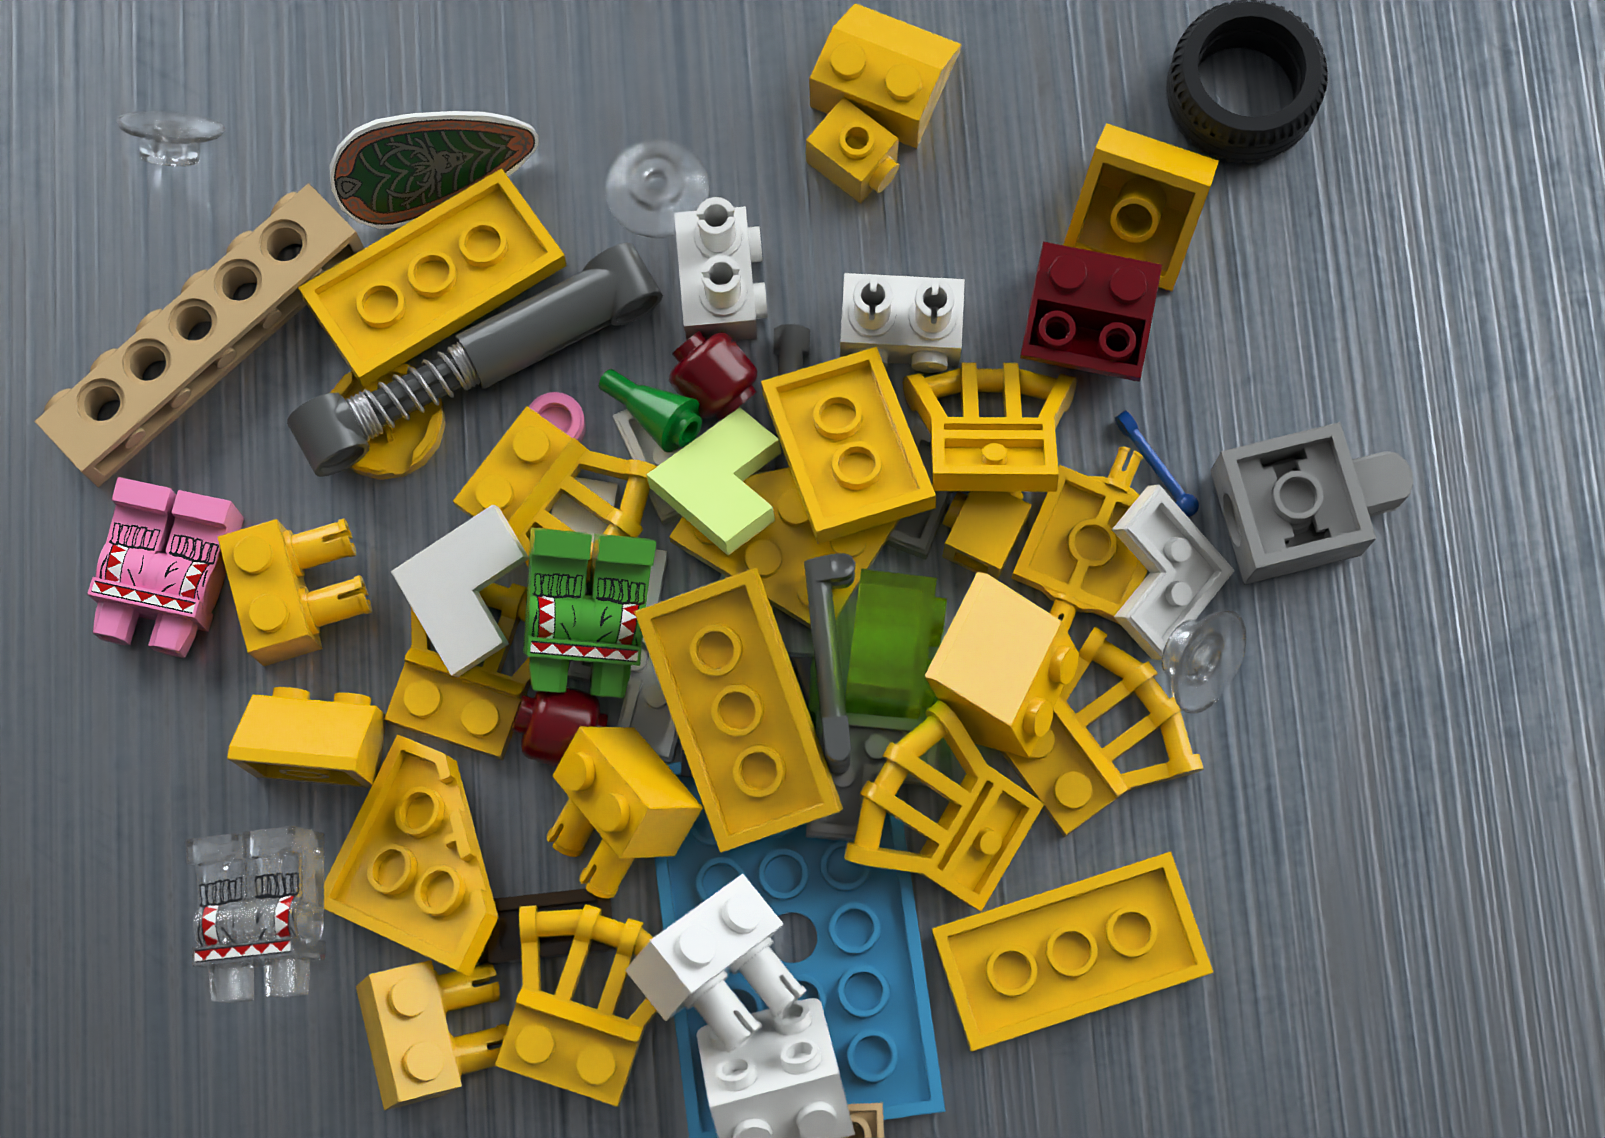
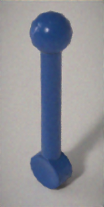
[1115,411,1199,517]

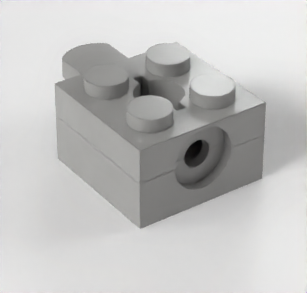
[1210,422,1413,585]

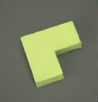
[647,407,781,555]

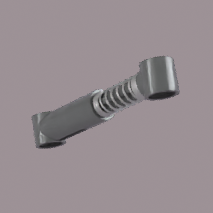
[287,243,663,477]

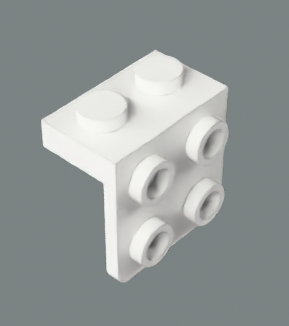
[697,998,855,1138]

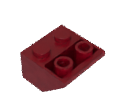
[1020,241,1162,382]

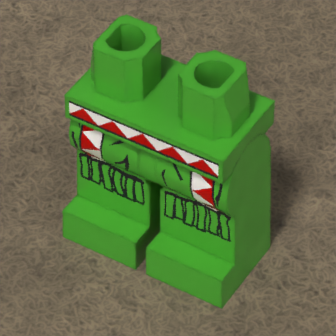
[523,527,656,698]

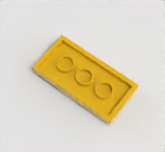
[298,168,567,388]
[634,568,843,853]
[931,851,1214,1052]

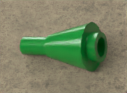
[599,369,702,453]

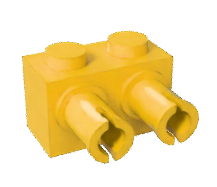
[217,518,372,666]
[547,727,703,899]
[356,960,508,1111]

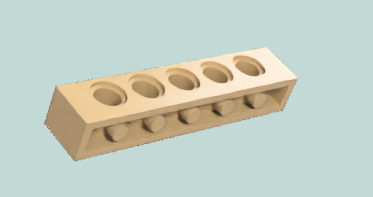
[34,183,364,488]

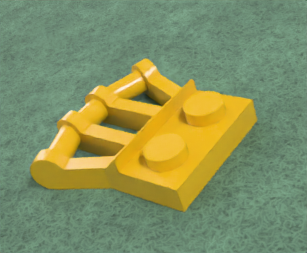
[903,362,1077,492]
[453,406,657,584]
[384,583,531,761]
[999,626,1204,837]
[844,701,1044,912]
[495,904,658,1107]

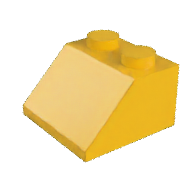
[809,3,961,149]
[1063,123,1219,291]
[924,572,1079,758]
[227,687,386,788]

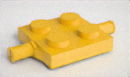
[1011,447,1148,632]

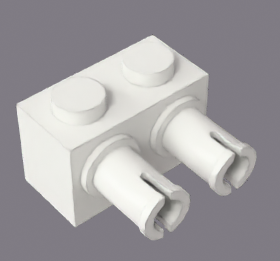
[674,197,768,341]
[840,273,965,373]
[625,874,807,1053]

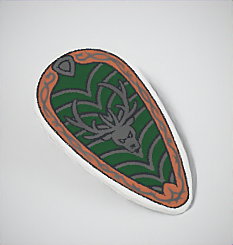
[330,111,539,229]

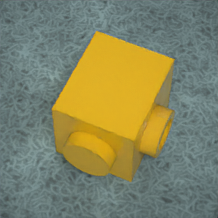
[806,97,900,204]
[942,491,1032,580]

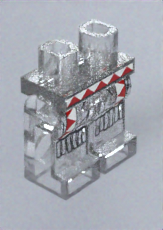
[185,826,326,1003]

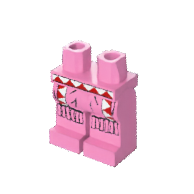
[87,477,244,658]

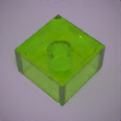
[845,569,947,719]

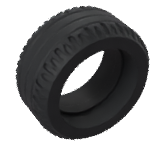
[1166,0,1328,163]

